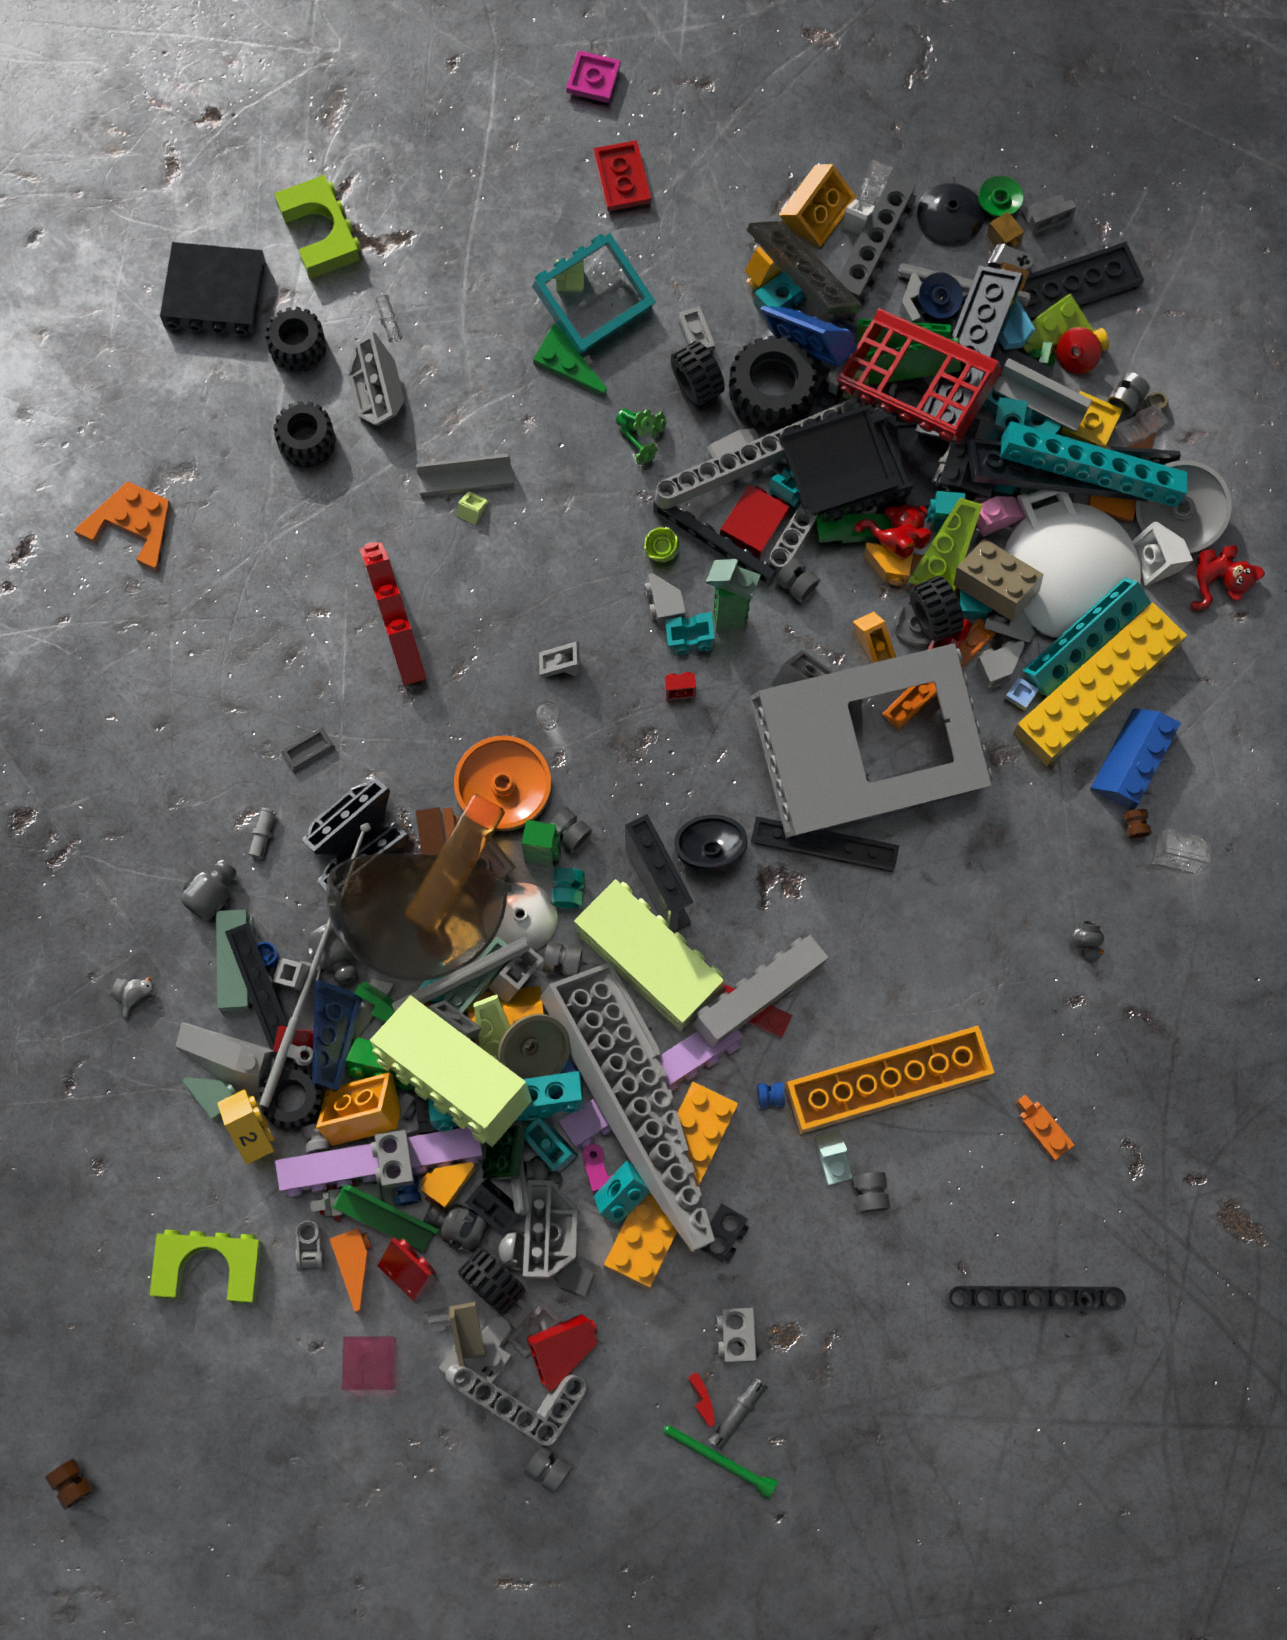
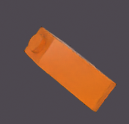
[330,1228,371,1314]

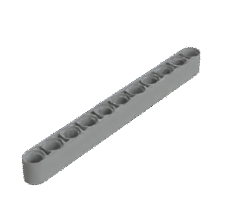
[655,396,880,509]

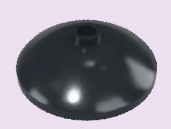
[917,183,985,246]
[674,815,748,871]

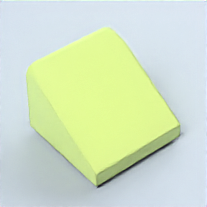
[456,491,489,525]

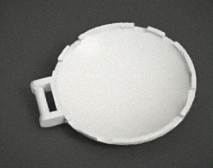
[1004,490,1141,640]

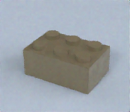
[954,538,1044,621]

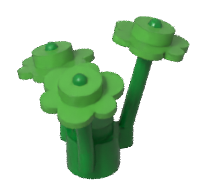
[616,408,666,465]

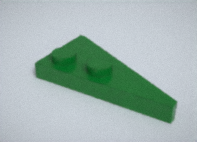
[533,324,607,397]

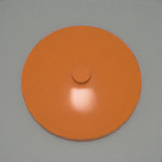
[454,736,551,831]

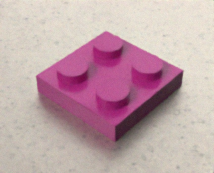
[566,50,621,103]

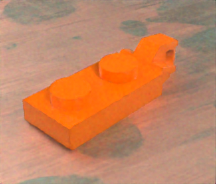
[1016,1094,1074,1161]

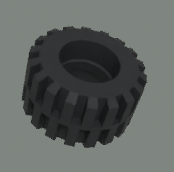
[265,307,326,372]
[670,341,725,406]
[273,401,335,466]
[911,576,964,642]
[258,1065,324,1132]
[458,1248,526,1315]

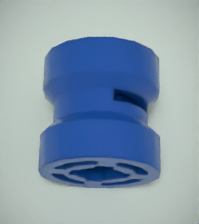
[258,942,280,971]
[757,1082,785,1109]
[394,1175,421,1206]

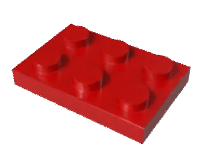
[593,140,651,212]

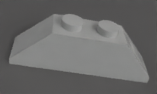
[348,332,405,426]
[523,1180,577,1279]

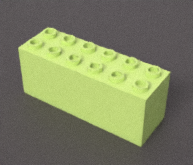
[574,879,724,1033]
[370,995,532,1147]

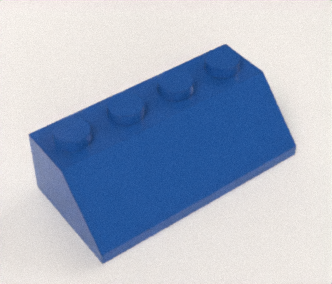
[761,306,857,367]
[1090,708,1181,810]

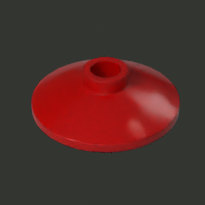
[1057,327,1102,374]

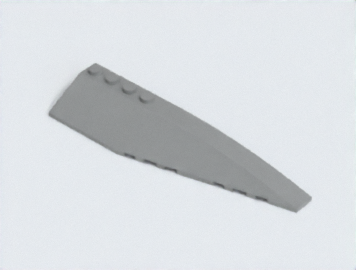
[540,962,715,1252]

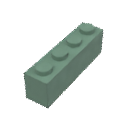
[216,909,254,1013]

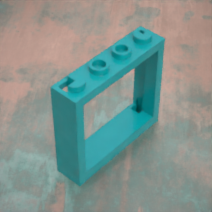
[532,233,656,354]

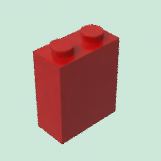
[720,484,789,560]

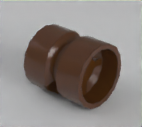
[45,1459,94,1510]

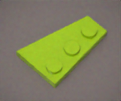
[1022,294,1094,353]

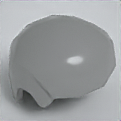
[498,1230,525,1271]

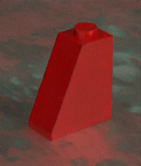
[526,1314,598,1391]

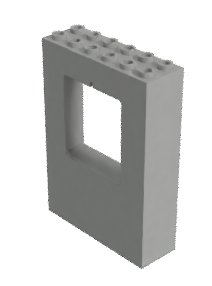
[750,643,992,838]

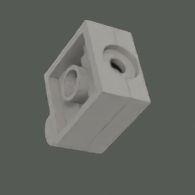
[439,1317,512,1397]

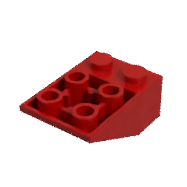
[377,1238,437,1303]

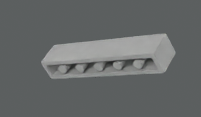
[694,935,829,1048]

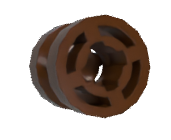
[1123,809,1152,839]

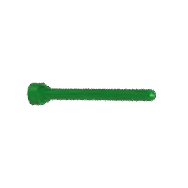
[663,1425,779,1500]

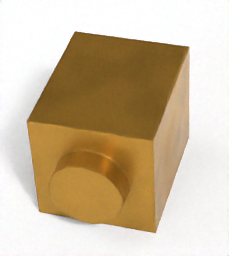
[987,212,1024,249]

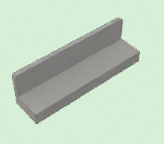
[993,358,1092,432]
[416,454,513,497]

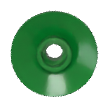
[978,176,1023,217]

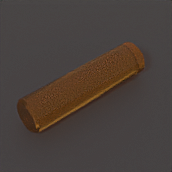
[405,793,505,932]

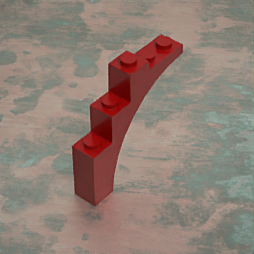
[359,542,427,685]

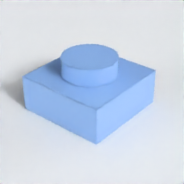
[1005,677,1039,711]

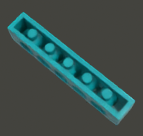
[1022,577,1151,696]
[428,1071,585,1132]

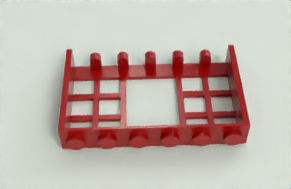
[836,308,1002,443]

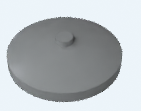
[1136,460,1232,554]

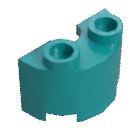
[768,467,800,508]
[665,612,715,655]

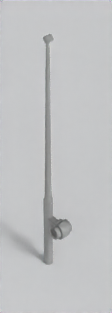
[259,823,371,1108]

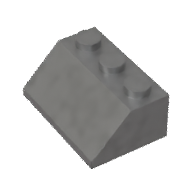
[771,650,851,705]

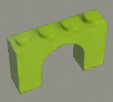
[274,174,361,279]
[150,1229,262,1304]

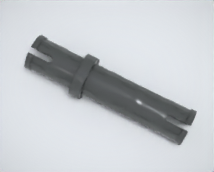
[708,1377,768,1451]

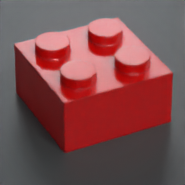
[664,672,696,700]

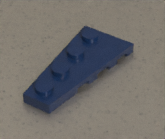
[312,980,363,1092]

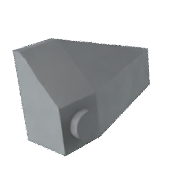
[175,1022,274,1098]

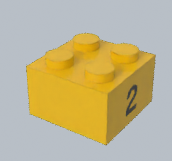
[217,1089,275,1165]

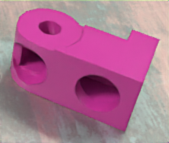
[582,1144,613,1195]

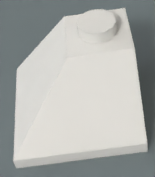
[1132,522,1193,586]

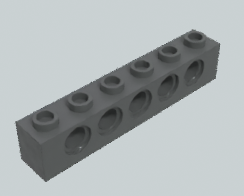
[833,175,917,305]

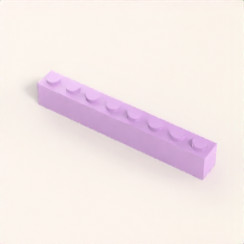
[559,1029,743,1150]
[275,1128,483,1197]

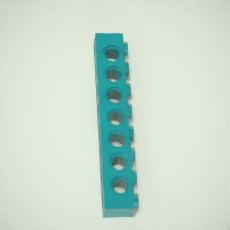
[1000,421,1187,508]

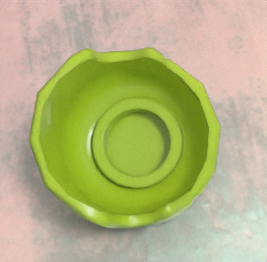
[644,527,680,563]

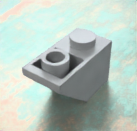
[644,573,686,626]
[976,640,1025,690]
[272,958,319,994]

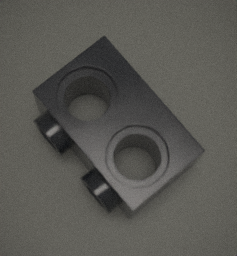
[465,1178,521,1236]
[696,1203,749,1266]

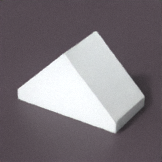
[843,198,875,235]

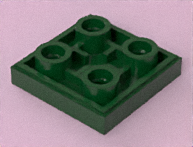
[482,1126,526,1180]

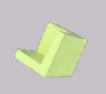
[556,260,584,291]

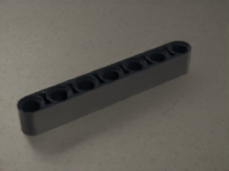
[945,1286,1126,1313]

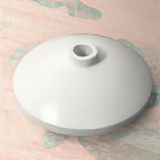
[484,883,558,952]

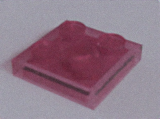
[342,1336,396,1390]

